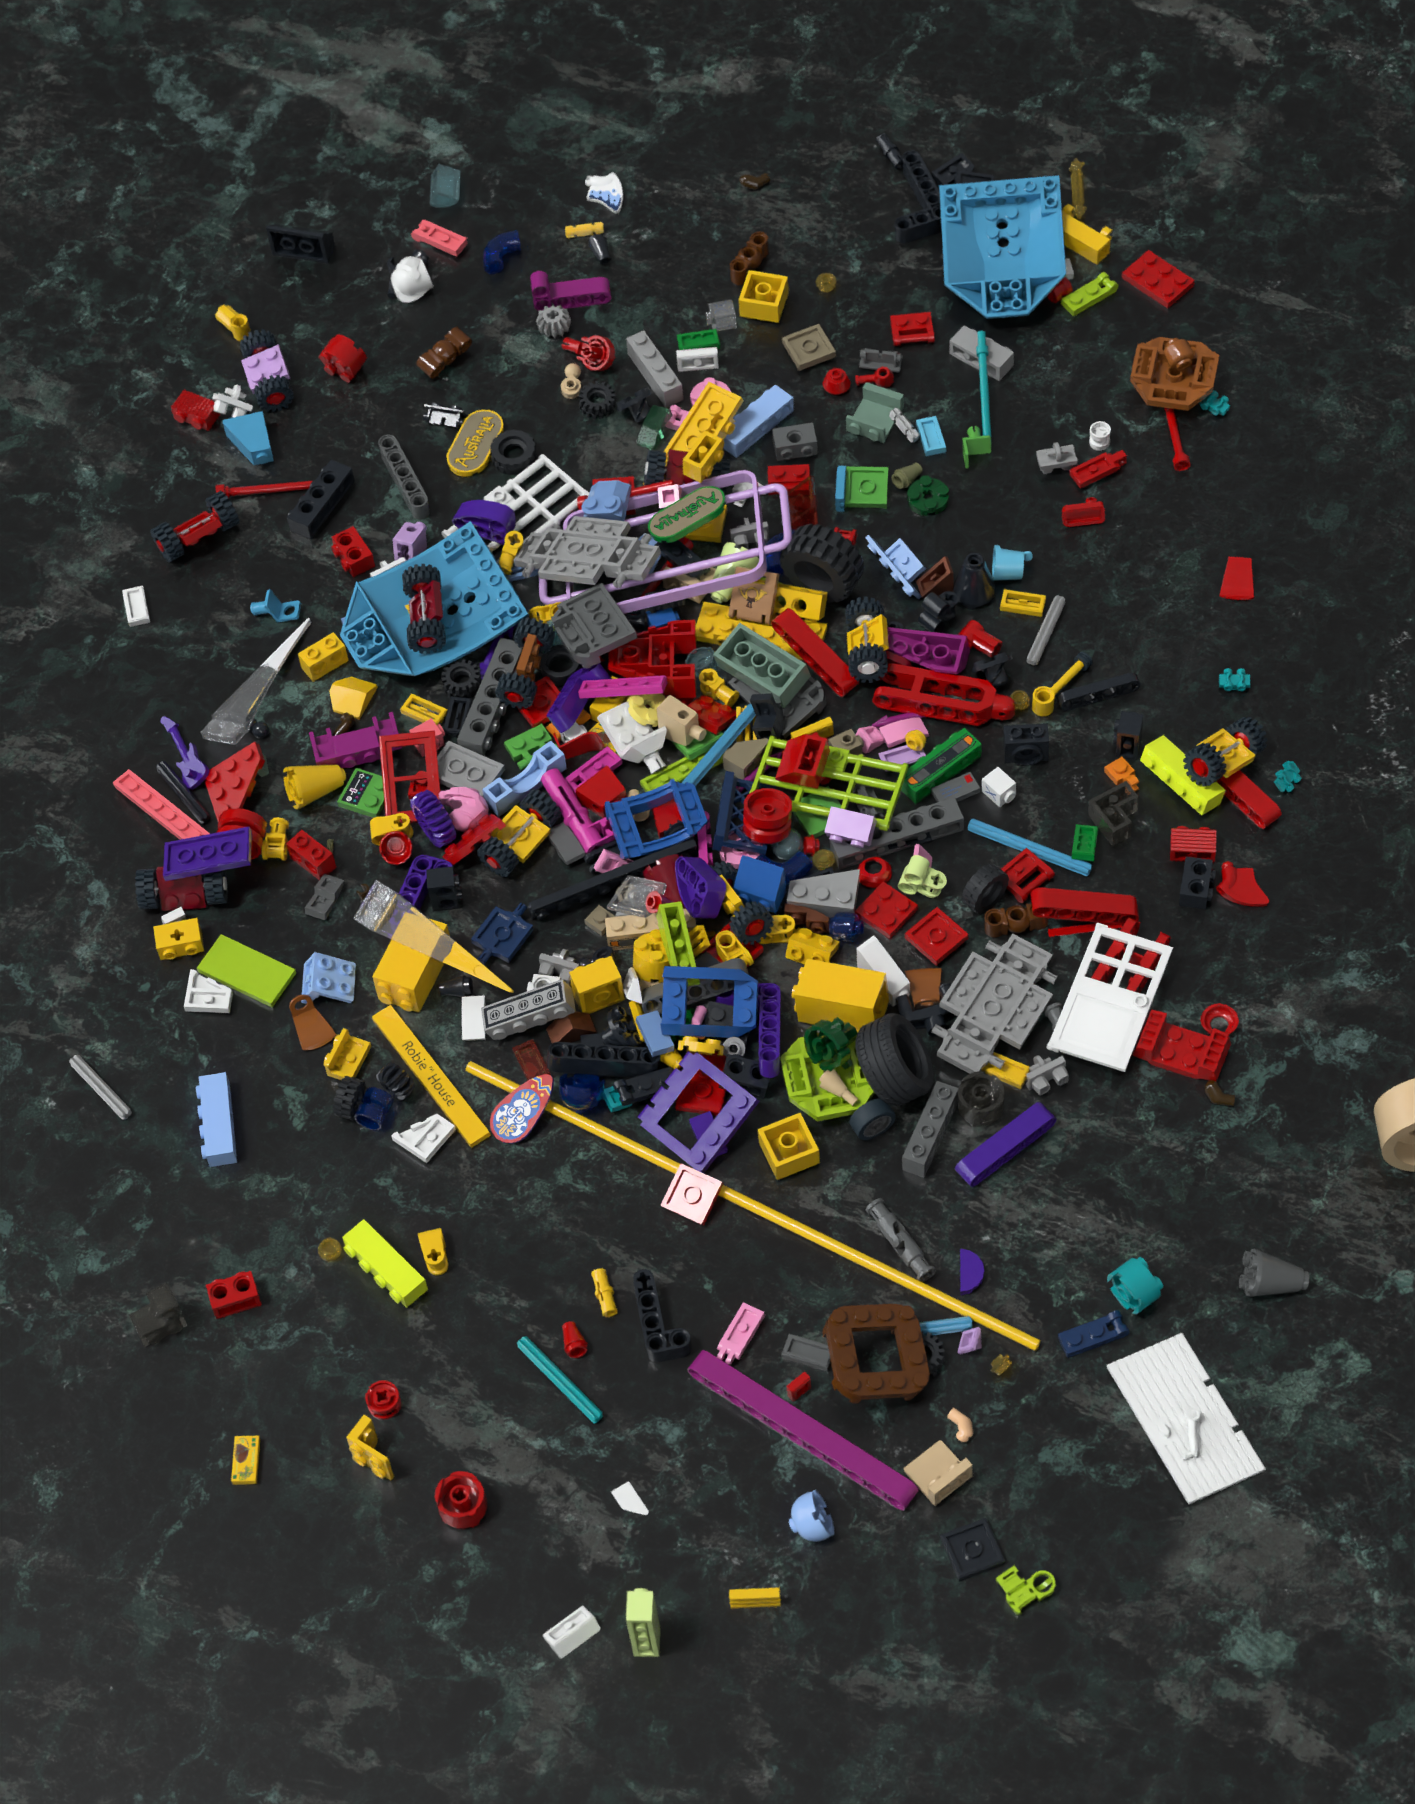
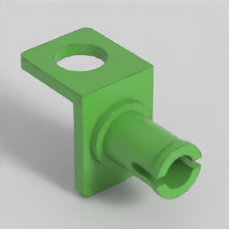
[963,426,991,468]

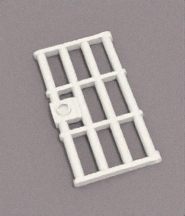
[441,454,589,562]

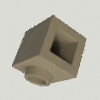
[828,729,864,763]

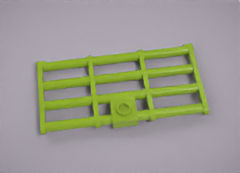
[749,736,909,831]

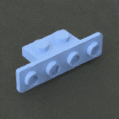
[865,535,926,599]

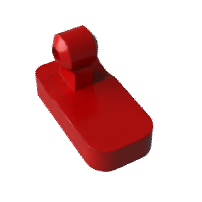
[1062,497,1105,527]

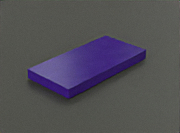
[163,826,252,881]

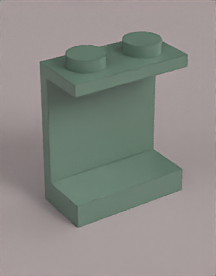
[846,382,904,443]

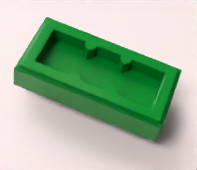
[677,329,720,350]
[1071,824,1098,861]

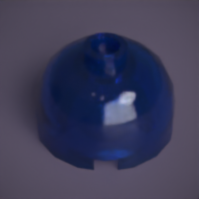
[559,1073,605,1113]

